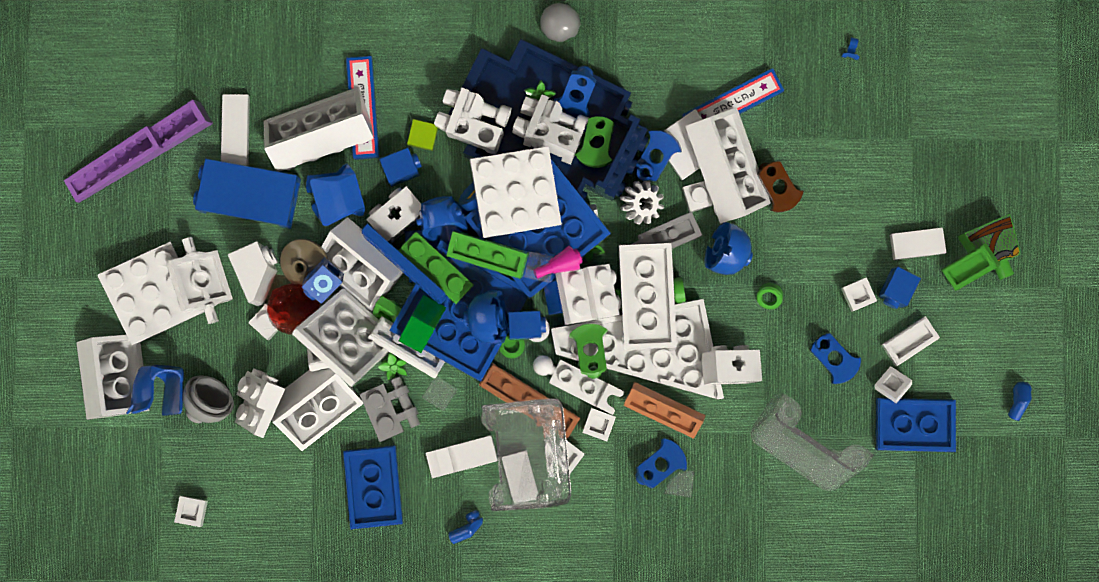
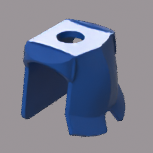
[306,164,365,226]
[126,365,184,416]

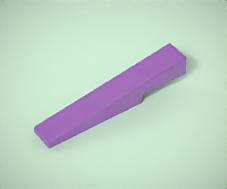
[64,100,213,203]

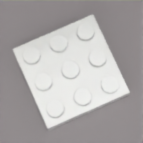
[470,146,562,238]
[97,242,204,346]
[292,288,389,387]

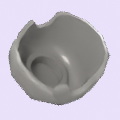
[540,3,581,42]

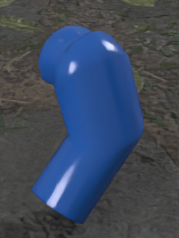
[1008,382,1032,421]

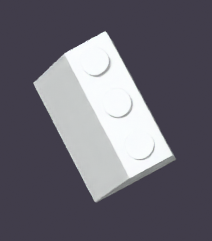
[322,217,403,312]
[76,335,149,420]
[271,368,363,451]

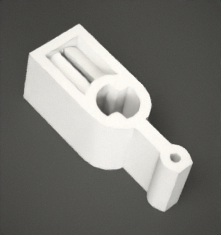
[426,435,498,478]

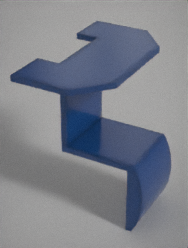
[842,37,860,60]

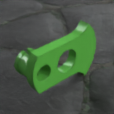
[575,117,614,168]
[569,324,608,379]

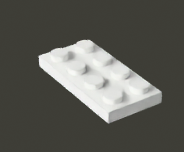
[619,243,677,350]

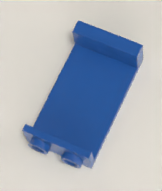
[193,159,301,229]

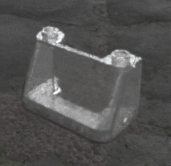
[751,393,874,491]
[481,399,571,512]

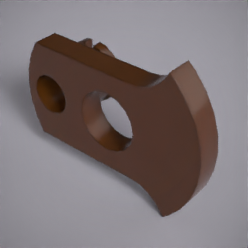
[757,161,804,212]

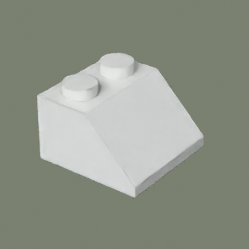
[228,242,278,306]

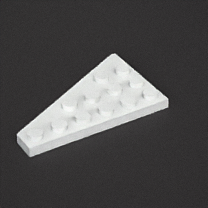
[551,299,724,399]

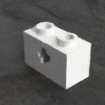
[366,186,421,244]
[701,345,762,385]

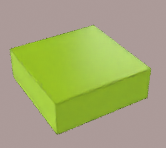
[407,119,438,151]

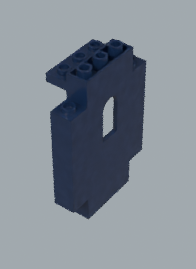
[448,39,649,202]

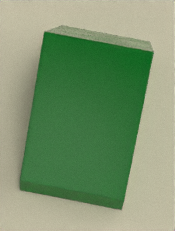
[398,295,446,353]

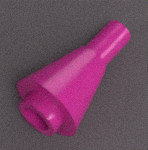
[533,246,582,279]

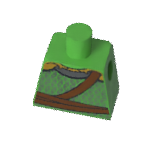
[957,214,1020,280]

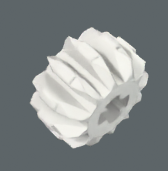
[620,181,664,224]

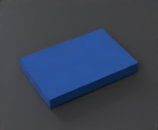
[876,398,956,452]
[343,445,403,530]

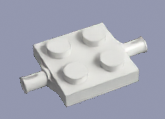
[166,237,233,324]

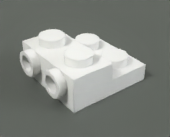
[555,264,621,325]
[235,368,285,438]

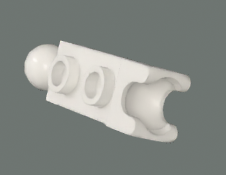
[533,355,624,415]

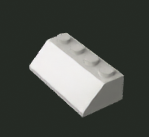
[264,87,373,172]
[685,107,771,223]

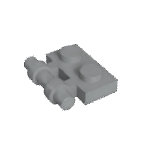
[359,377,420,442]

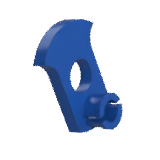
[554,66,596,117]
[635,130,682,181]
[810,333,861,384]
[635,438,687,489]

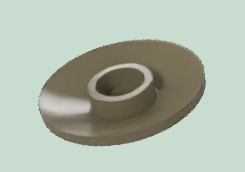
[280,239,329,288]

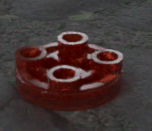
[267,284,320,335]

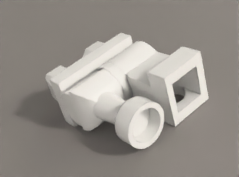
[434,88,512,155]
[512,95,589,165]

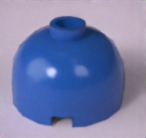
[704,222,753,275]
[463,291,507,344]

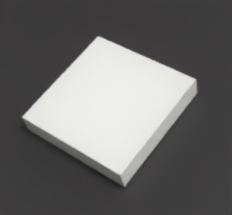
[664,109,703,181]

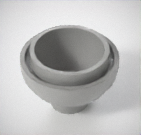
[183,375,234,423]

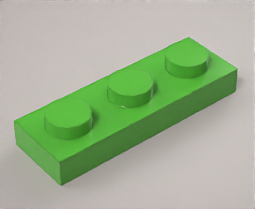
[446,230,529,279]
[398,232,473,305]

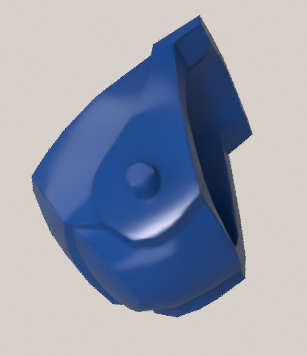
[416,196,469,249]

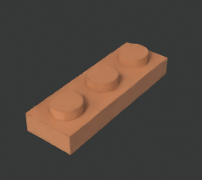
[623,382,706,439]

